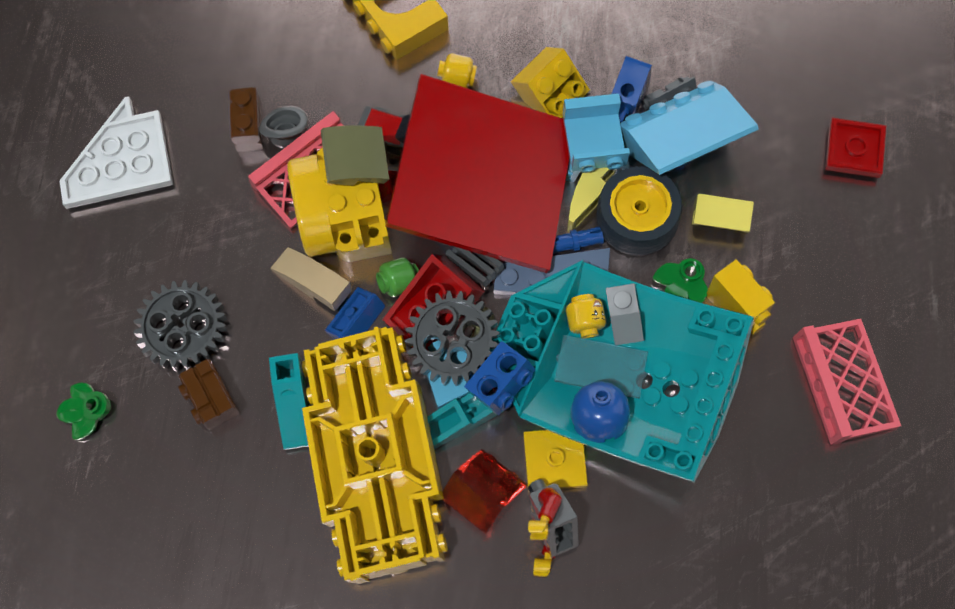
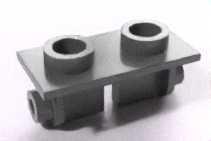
[641,76,696,110]

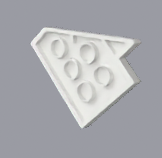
[60,96,173,209]

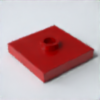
[825,118,887,178]

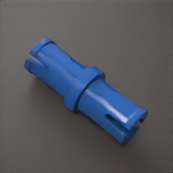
[553,226,604,253]

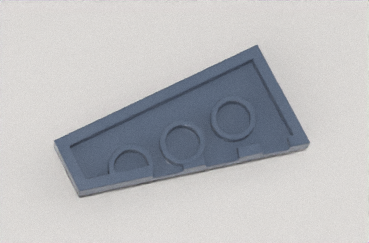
[494,248,610,295]

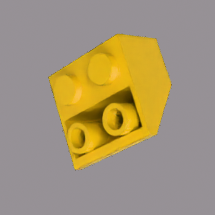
[510,47,590,118]

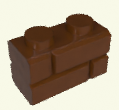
[229,87,263,152]
[178,359,239,430]

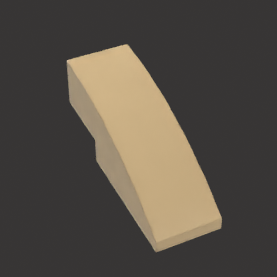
[271,247,352,311]

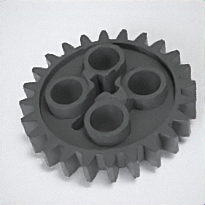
[133,280,228,371]
[405,291,500,386]

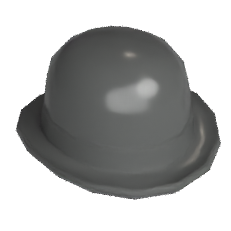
[259,105,309,149]

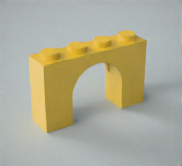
[352,0,449,60]

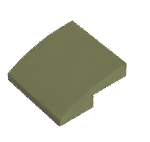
[321,125,389,186]

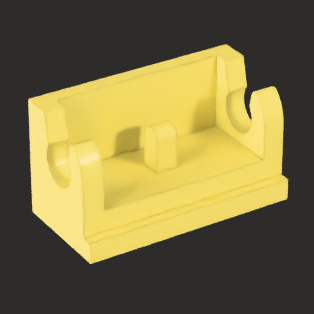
[692,194,754,233]

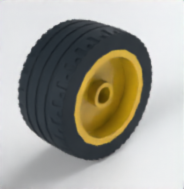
[597,166,682,256]

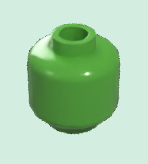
[376,257,419,298]

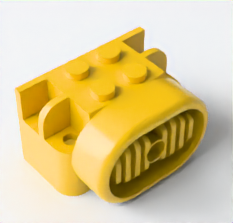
[287,147,392,262]

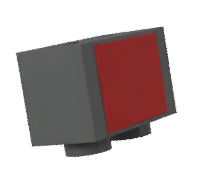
[358,105,405,158]

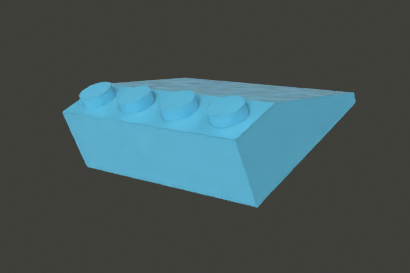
[620,81,759,175]

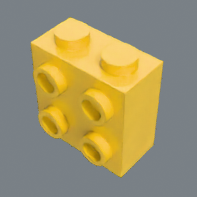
[707,259,775,335]

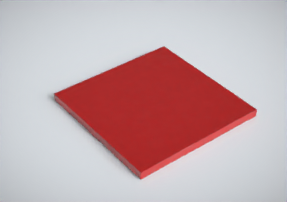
[385,74,570,273]

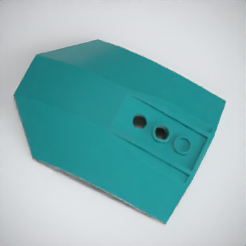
[491,260,754,482]

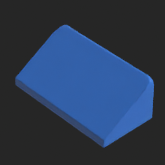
[325,287,385,339]

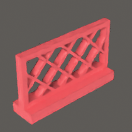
[248,111,343,230]
[793,319,901,445]

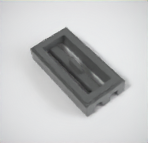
[445,246,505,287]

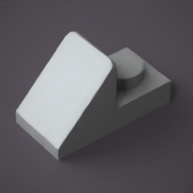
[606,283,644,345]

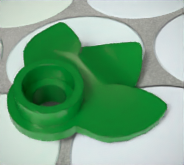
[653,258,708,303]
[56,382,111,440]

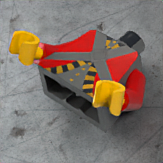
[528,479,579,577]

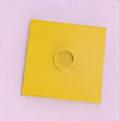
[523,430,588,492]

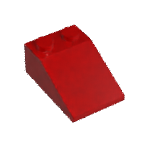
[382,254,485,351]

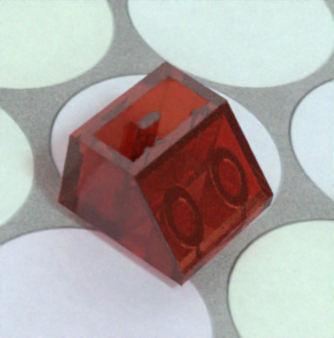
[442,449,528,534]

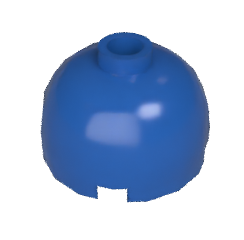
[570,381,630,443]

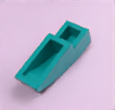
[427,389,504,449]

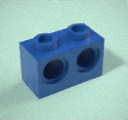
[464,341,535,416]

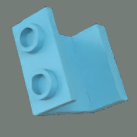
[562,94,630,172]

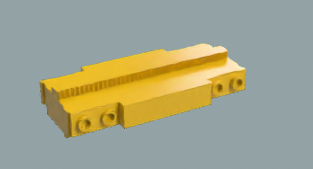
[301,326,448,584]

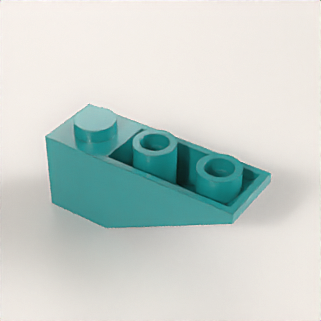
[269,353,308,450]

